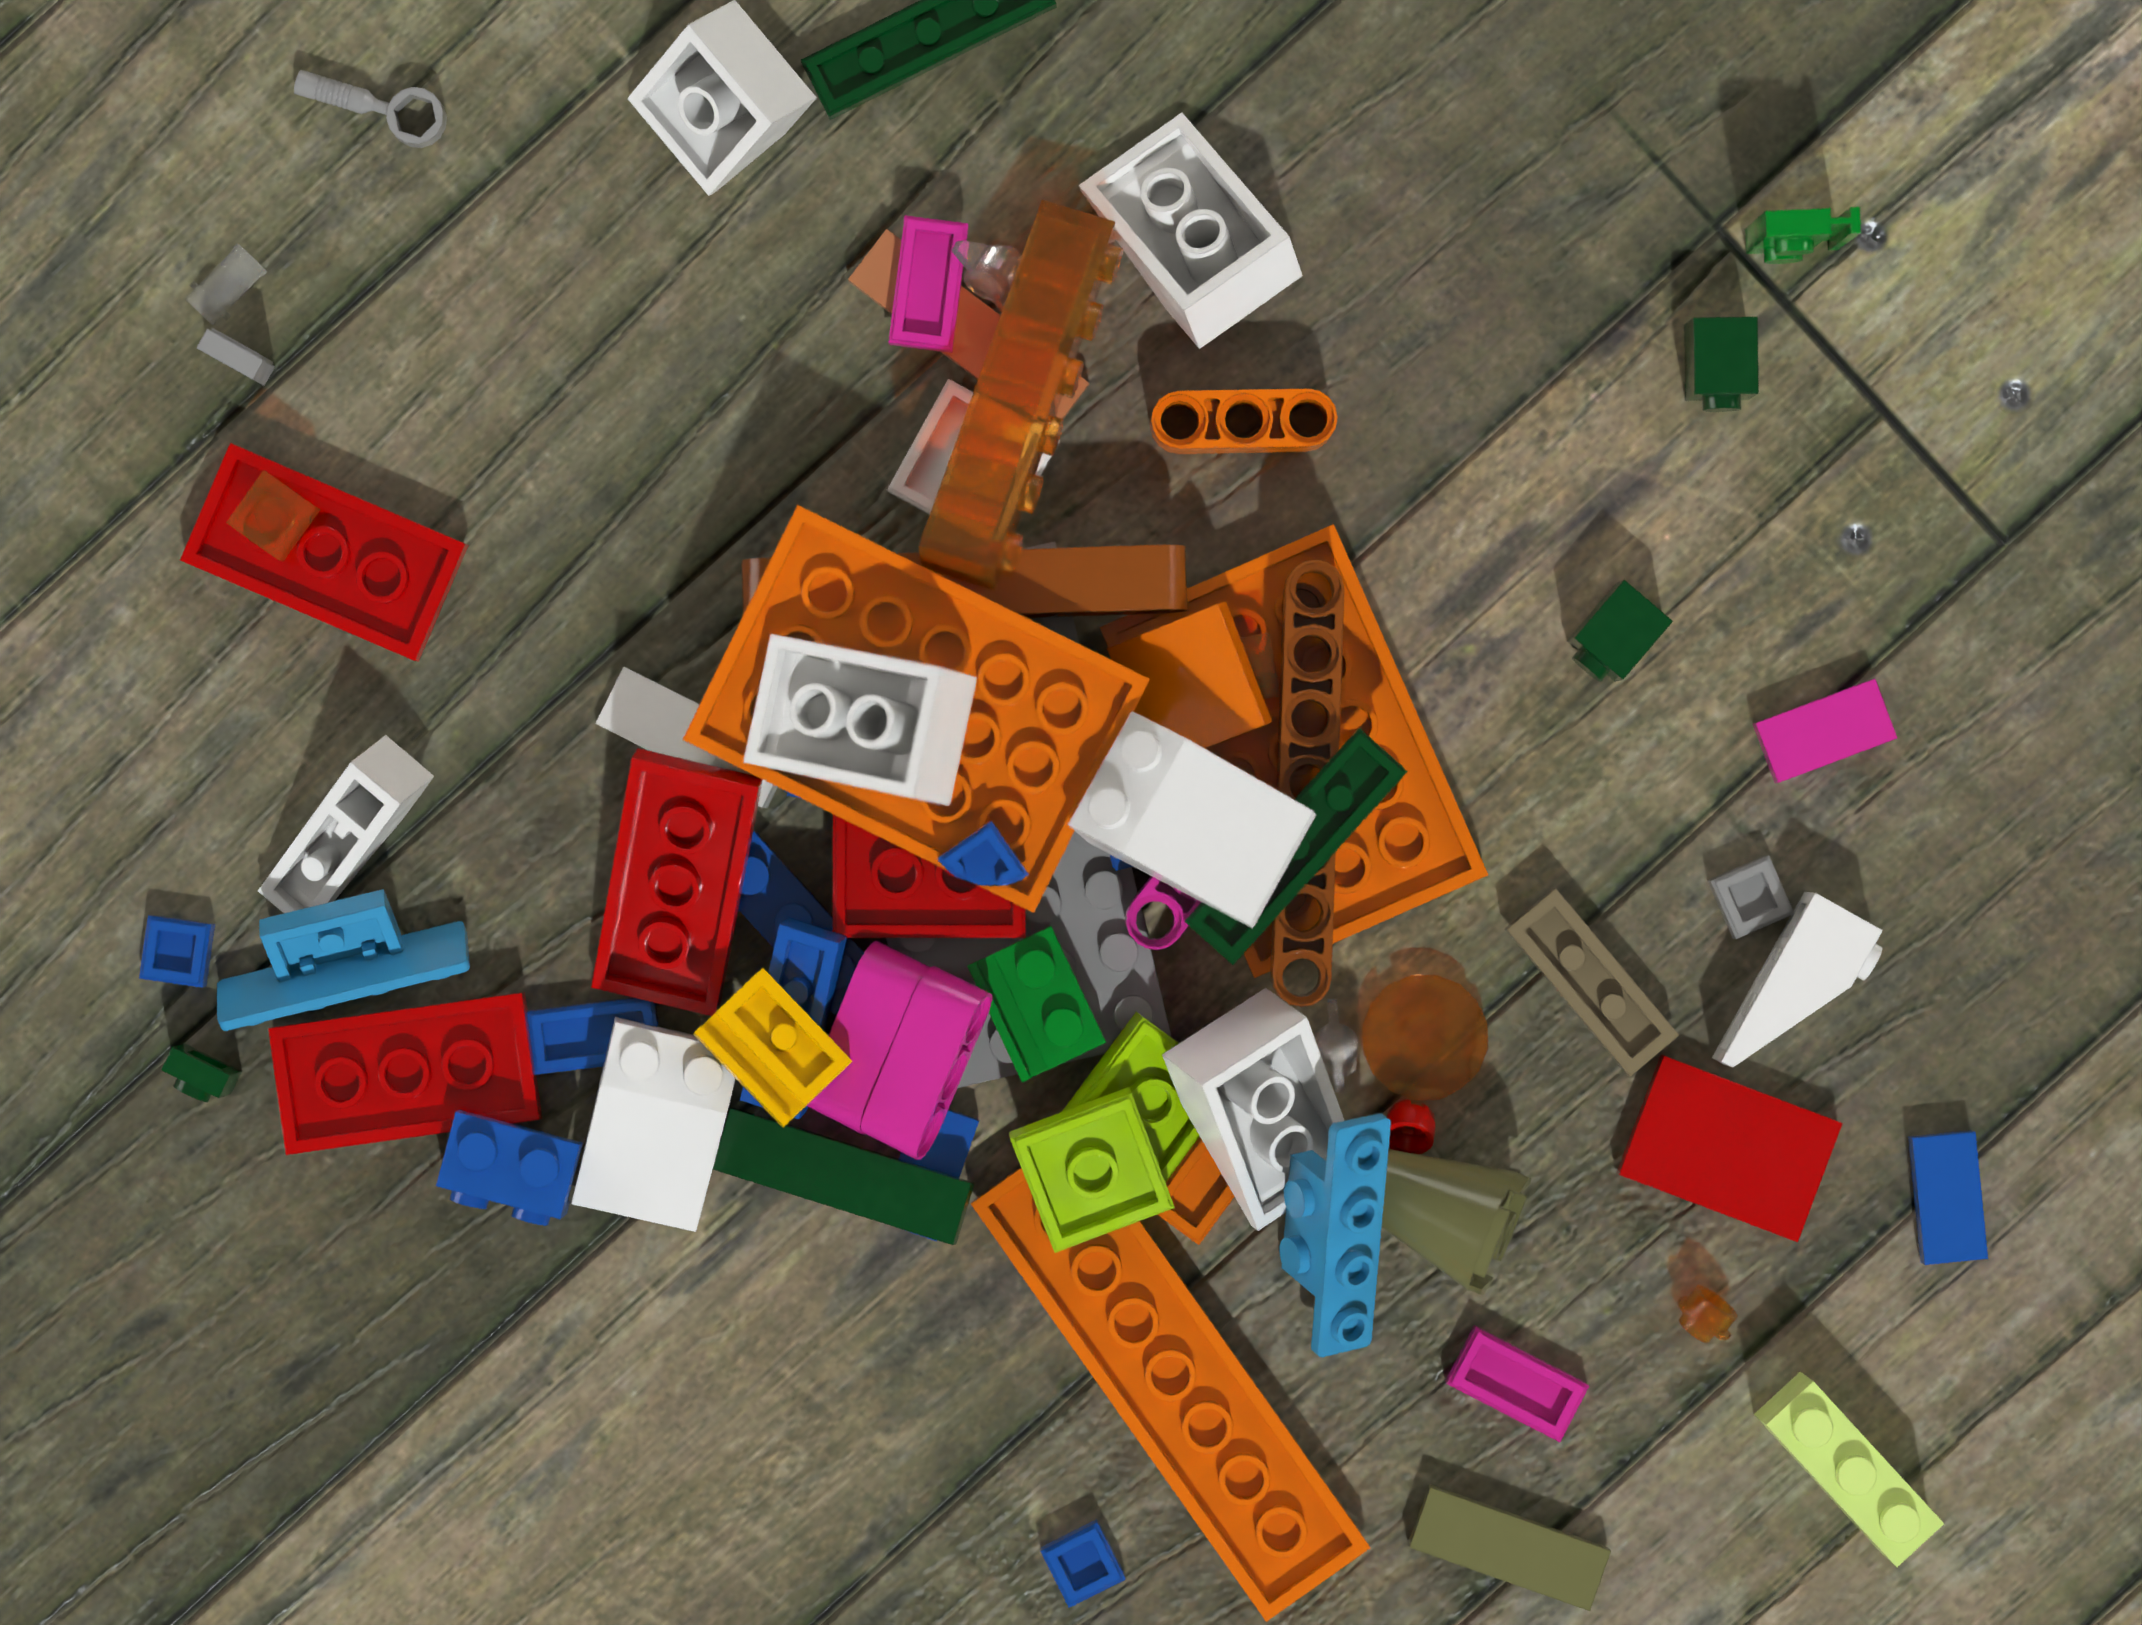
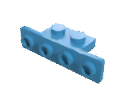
[217,889,470,1031]
[1279,1113,1391,1357]

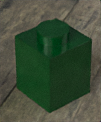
[1684,316,1759,412]
[1567,580,1673,682]

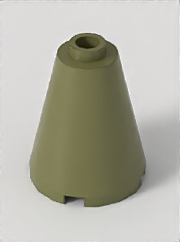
[1382,1149,1531,1295]

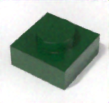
[161,1044,242,1102]

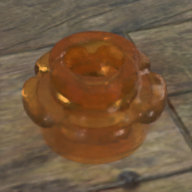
[1677,1285,1738,1343]

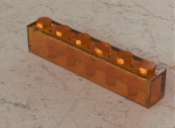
[919,199,1123,590]

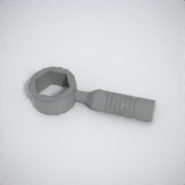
[294,70,447,148]

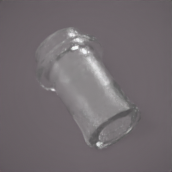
[185,243,267,325]

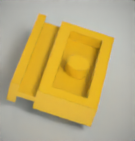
[694,968,852,1128]

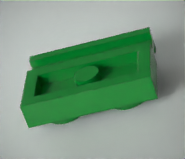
[1745,207,1861,264]
[967,926,1106,1082]

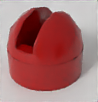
[1386,1099,1436,1154]

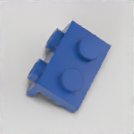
[436,1110,583,1226]

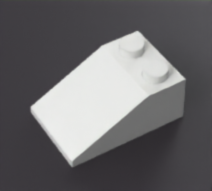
[1079,113,1303,349]
[743,634,977,806]
[1068,711,1316,928]
[1162,988,1345,1231]
[571,1017,735,1232]

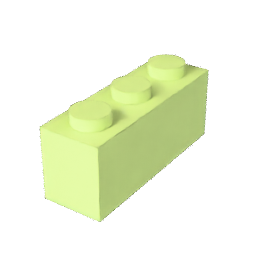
[1754,1372,1944,1567]

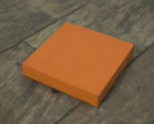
[1107,601,1273,748]

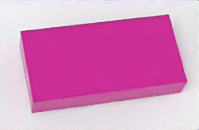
[888,215,969,353]
[1753,679,1897,783]
[1445,1325,1589,1442]

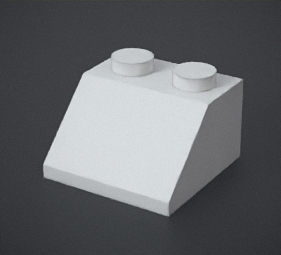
[627,0,817,196]

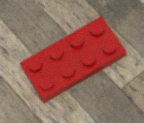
[180,443,469,662]
[591,748,763,1016]
[268,992,542,1155]

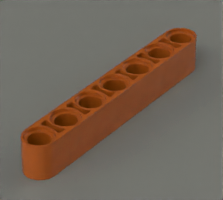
[741,545,1188,618]
[1270,559,1344,1007]

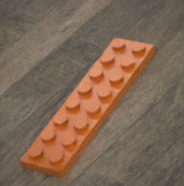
[971,1167,1371,1622]

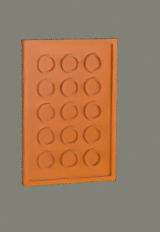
[683,505,1150,913]
[1100,524,1488,978]

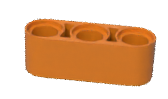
[1150,389,1338,454]

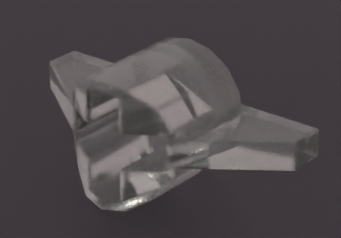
[951,240,1021,320]
[1314,999,1358,1092]

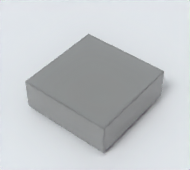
[197,328,275,386]
[1707,855,1794,939]

